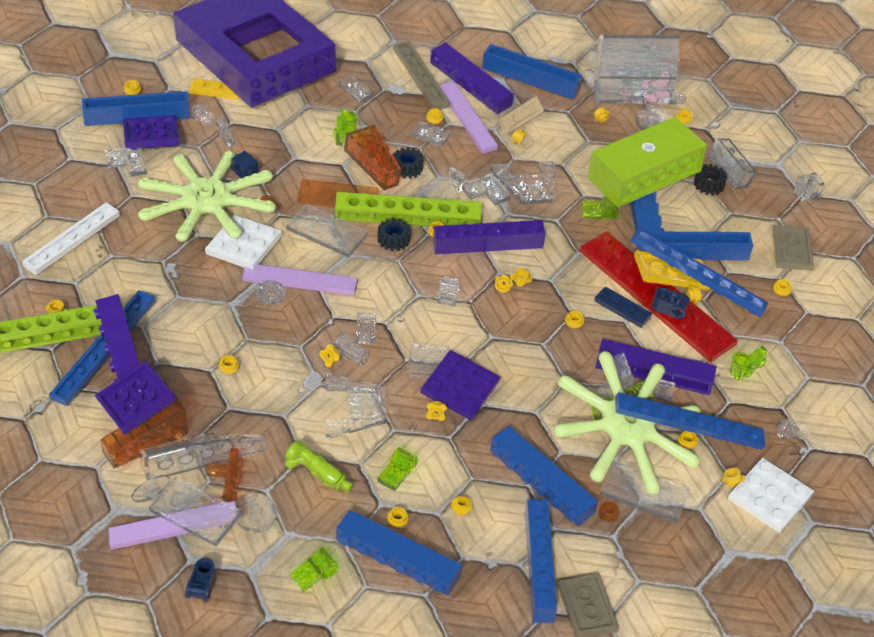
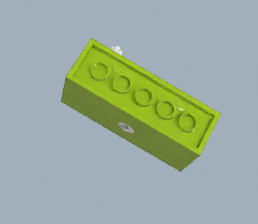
[588,117,707,208]

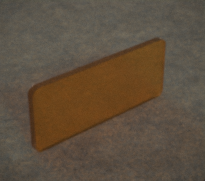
[297,179,379,208]

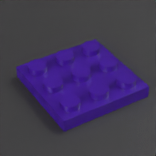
[123,115,179,150]
[420,350,501,421]
[94,361,177,435]

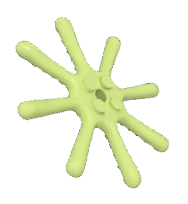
[138,151,276,242]
[554,351,701,494]

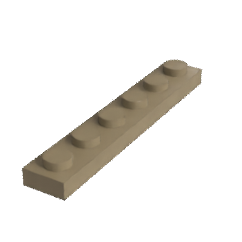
[394,41,449,109]

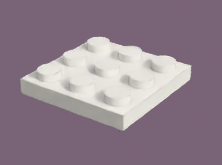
[205,215,282,269]
[728,458,814,533]

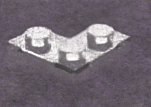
[105,148,147,177]
[461,173,511,205]
[595,352,636,401]

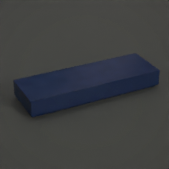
[594,286,652,328]

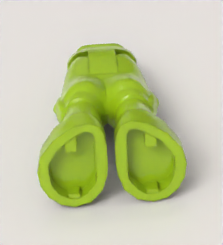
[285,440,353,494]

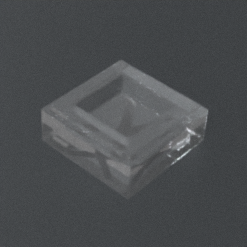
[448,166,465,192]
[653,380,675,402]

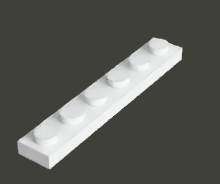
[22,202,120,275]

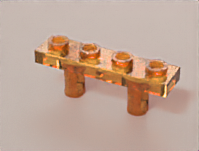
[200,448,243,529]

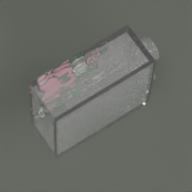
[586,35,680,104]

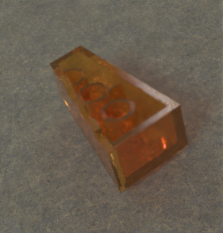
[344,124,401,190]
[101,393,188,469]

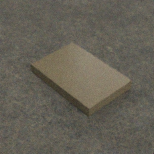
[772,225,814,271]
[557,573,619,637]

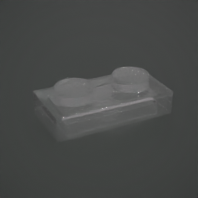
[338,74,373,104]
[411,120,450,147]

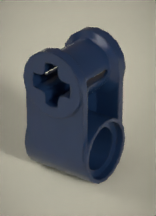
[651,287,690,319]
[185,558,216,602]

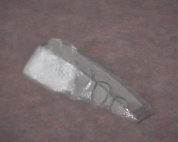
[139,434,267,482]

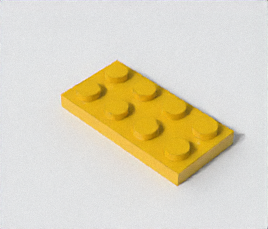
[634,250,710,290]

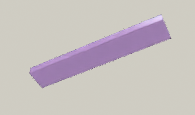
[439,82,498,154]
[242,265,357,296]
[109,501,238,550]

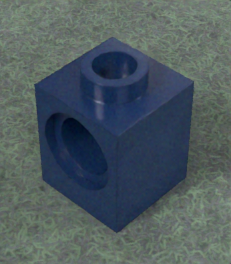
[231,151,259,179]

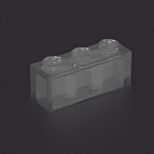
[707,138,758,189]

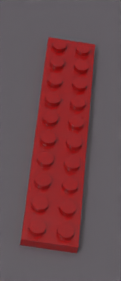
[580,231,738,363]

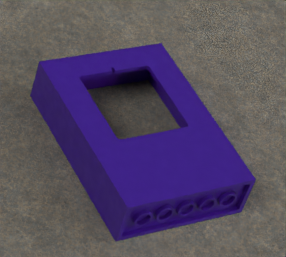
[173,0,336,108]

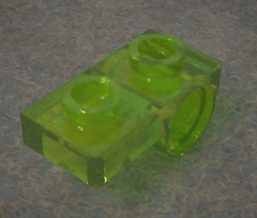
[333,110,357,146]
[581,196,619,220]
[729,346,768,381]
[377,447,418,491]
[289,546,338,592]

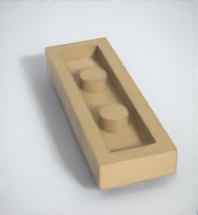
[497,96,544,134]

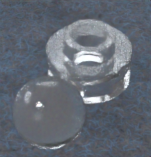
[190,103,214,127]
[776,419,811,440]

